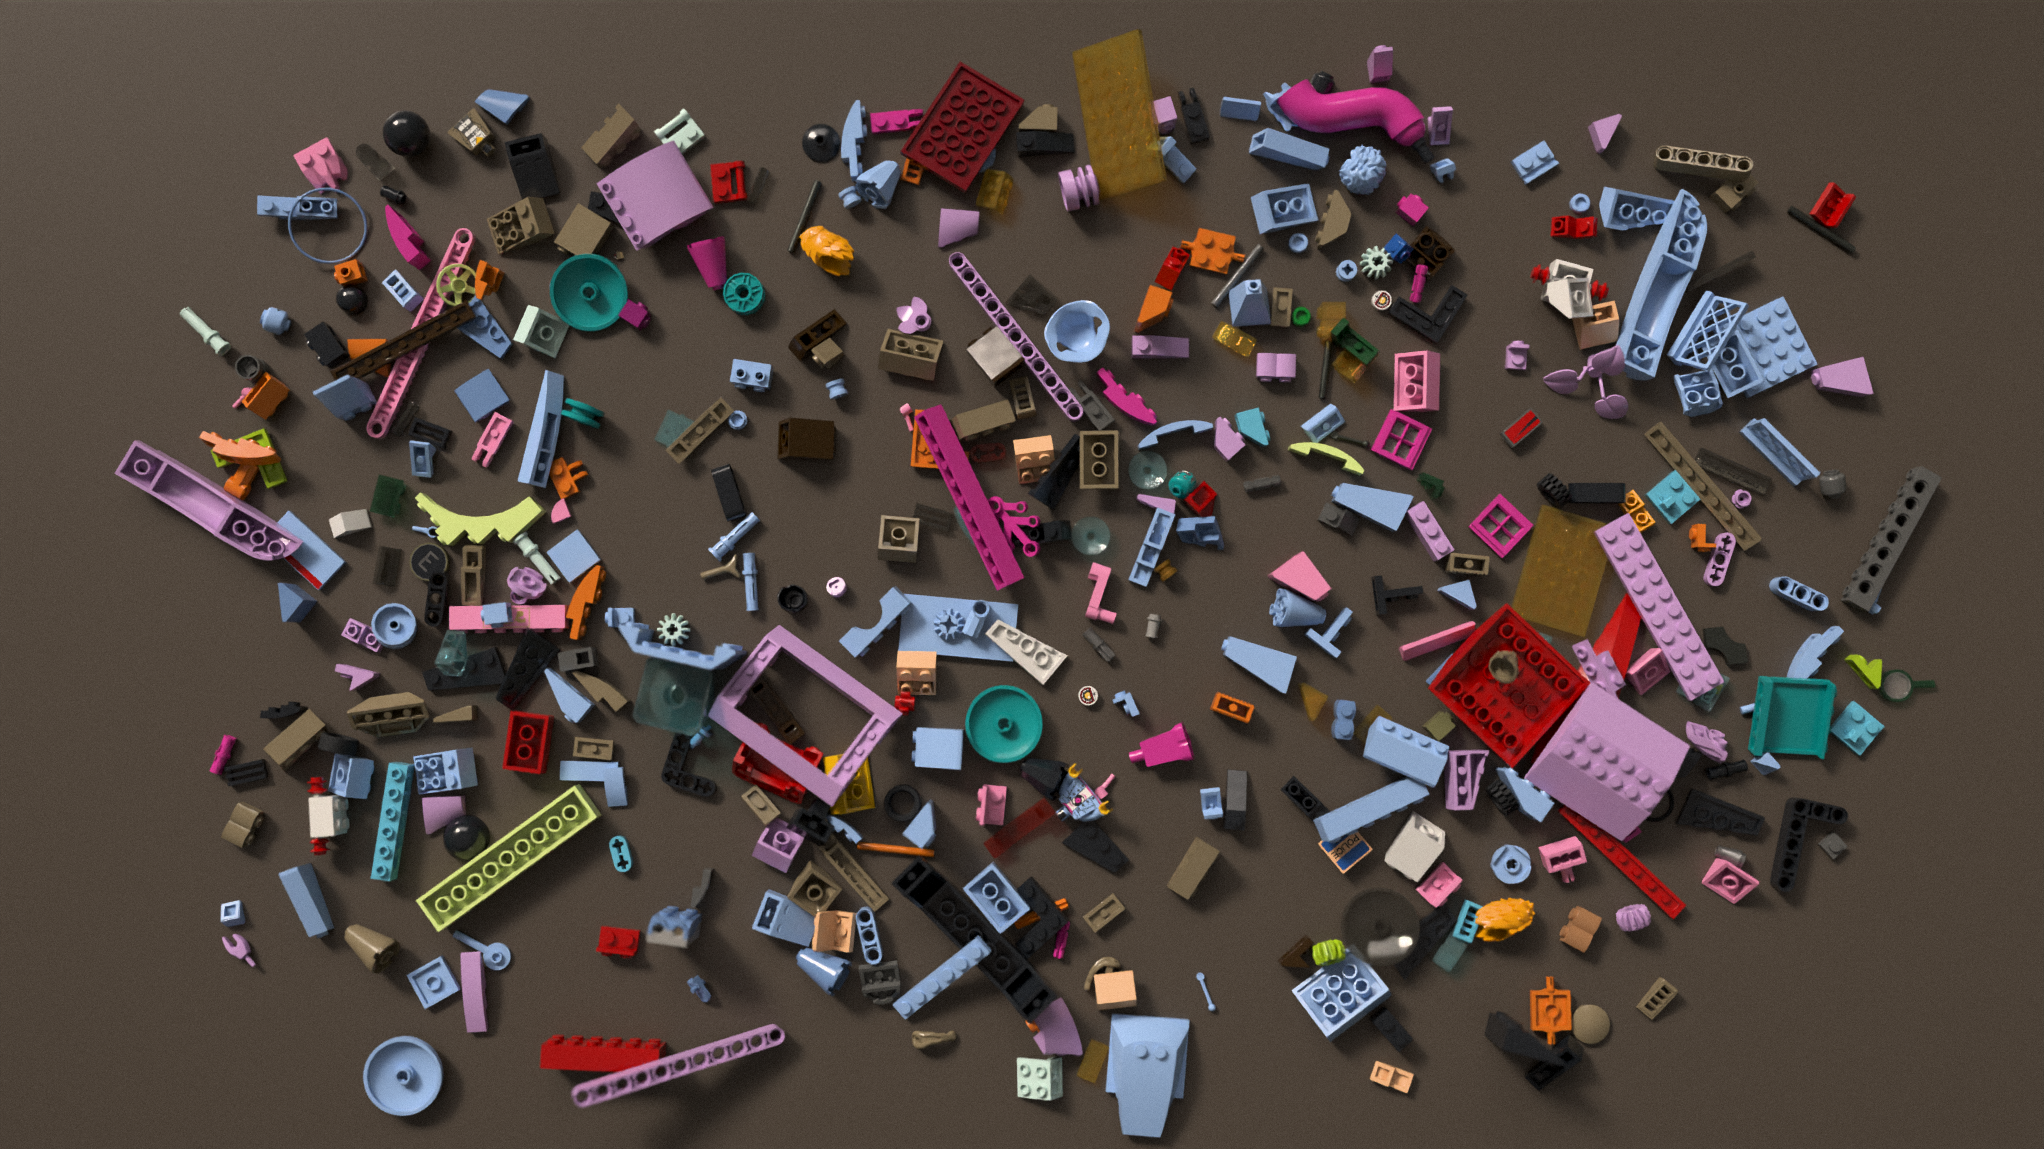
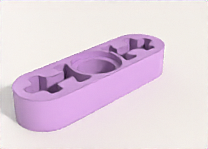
[1704,533,1736,586]

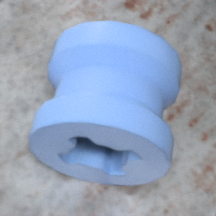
[838,186,862,209]
[1336,260,1357,282]
[826,379,848,400]

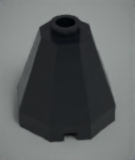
[1020,758,1070,800]

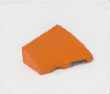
[475,260,504,300]
[347,339,391,377]

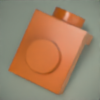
[1689,524,1717,552]

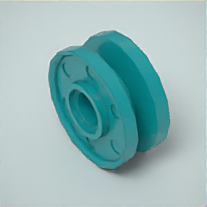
[723,272,766,315]
[561,398,605,429]

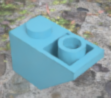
[1234,407,1270,447]

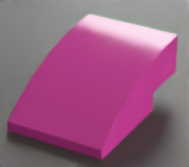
[385,205,431,270]

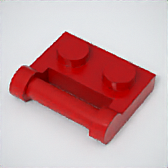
[710,161,748,203]

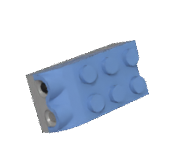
[646,906,703,948]

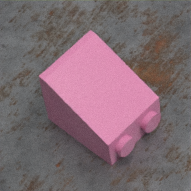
[1268,551,1331,602]

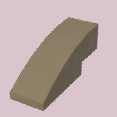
[461,544,486,606]
[573,671,631,712]

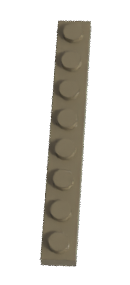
[1644,422,1762,551]

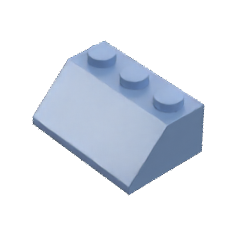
[1702,329,1765,398]
[903,799,936,848]
[963,861,1030,934]

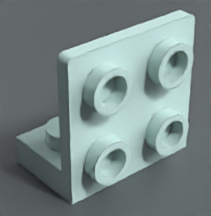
[1017,1056,1063,1101]

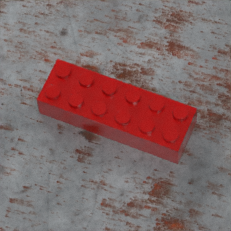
[540,1034,666,1073]

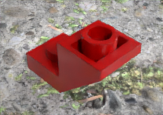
[1551,215,1598,239]

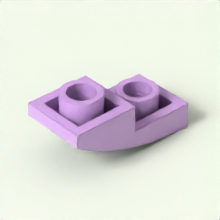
[341,618,383,653]

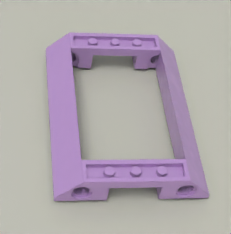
[708,625,903,807]

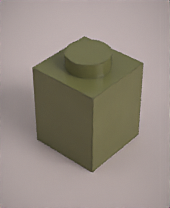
[1422,711,1456,741]

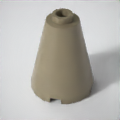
[344,924,400,974]

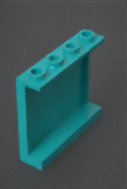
[1748,676,1837,759]

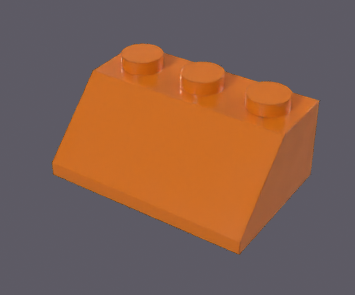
[1134,285,1174,333]

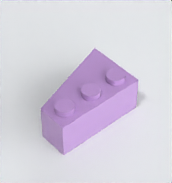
[1444,749,1489,810]

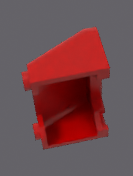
[732,721,824,804]

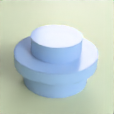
[728,411,747,430]

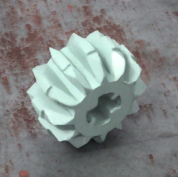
[1360,246,1393,279]
[657,613,691,646]

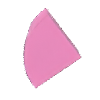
[551,499,572,524]

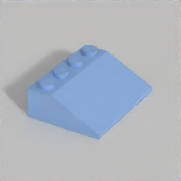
[1292,944,1392,1042]

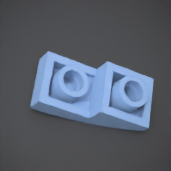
[826,814,863,843]

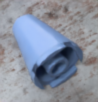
[796,948,852,997]

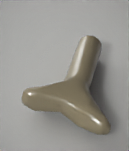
[701,554,741,580]

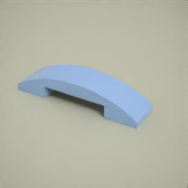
[1138,420,1213,450]

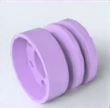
[1058,165,1099,212]

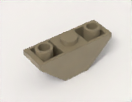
[1315,190,1351,249]

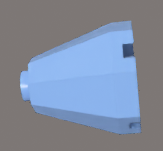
[855,160,901,209]

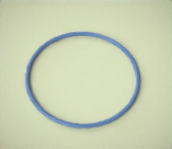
[288,188,367,264]

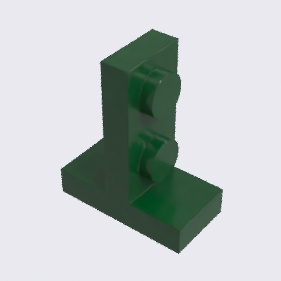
[1330,317,1380,367]

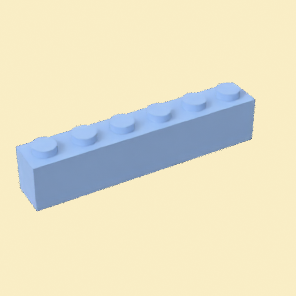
[1314,776,1429,843]

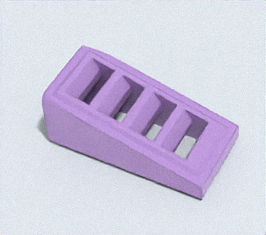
[1136,494,1176,514]

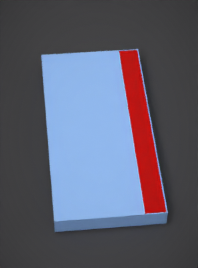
[277,510,346,590]

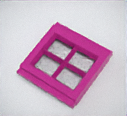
[1371,409,1432,470]
[1468,494,1533,558]

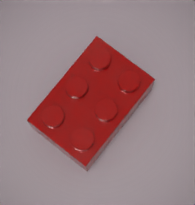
[502,711,554,774]

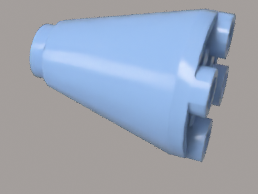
[1269,588,1326,627]

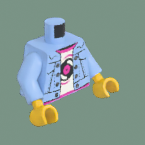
[1055,763,1113,822]

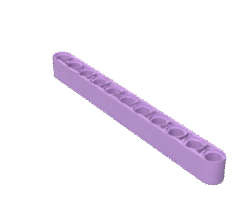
[949,252,1083,422]
[572,1024,785,1107]

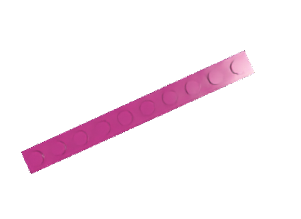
[914,404,1024,591]

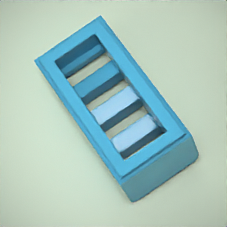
[1453,899,1483,944]

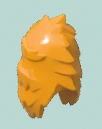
[800,225,854,276]
[1475,898,1536,942]

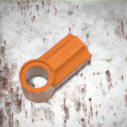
[224,464,259,500]

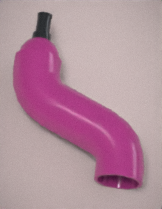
[1277,79,1435,164]

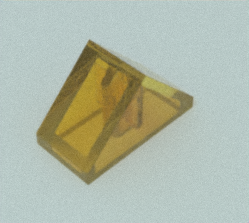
[1298,683,1328,721]

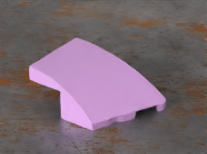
[1033,997,1083,1057]

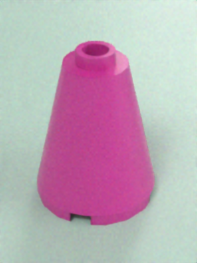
[687,236,727,291]

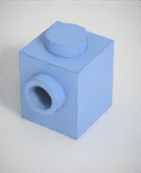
[481,602,513,628]

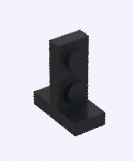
[1371,575,1423,615]

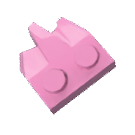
[293,137,348,194]

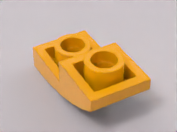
[1618,490,1655,533]

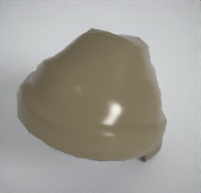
[1489,651,1519,683]

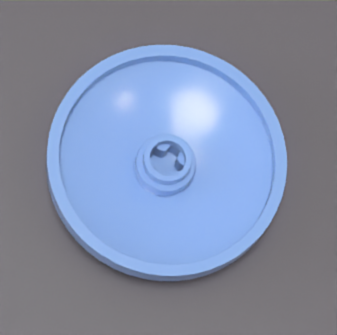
[363,1036,444,1116]

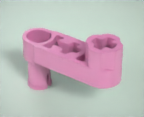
[1085,562,1117,624]

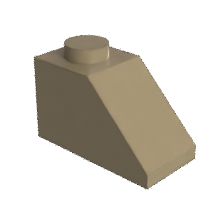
[1019,104,1058,132]

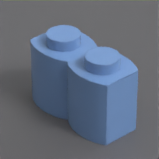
[1331,700,1356,740]

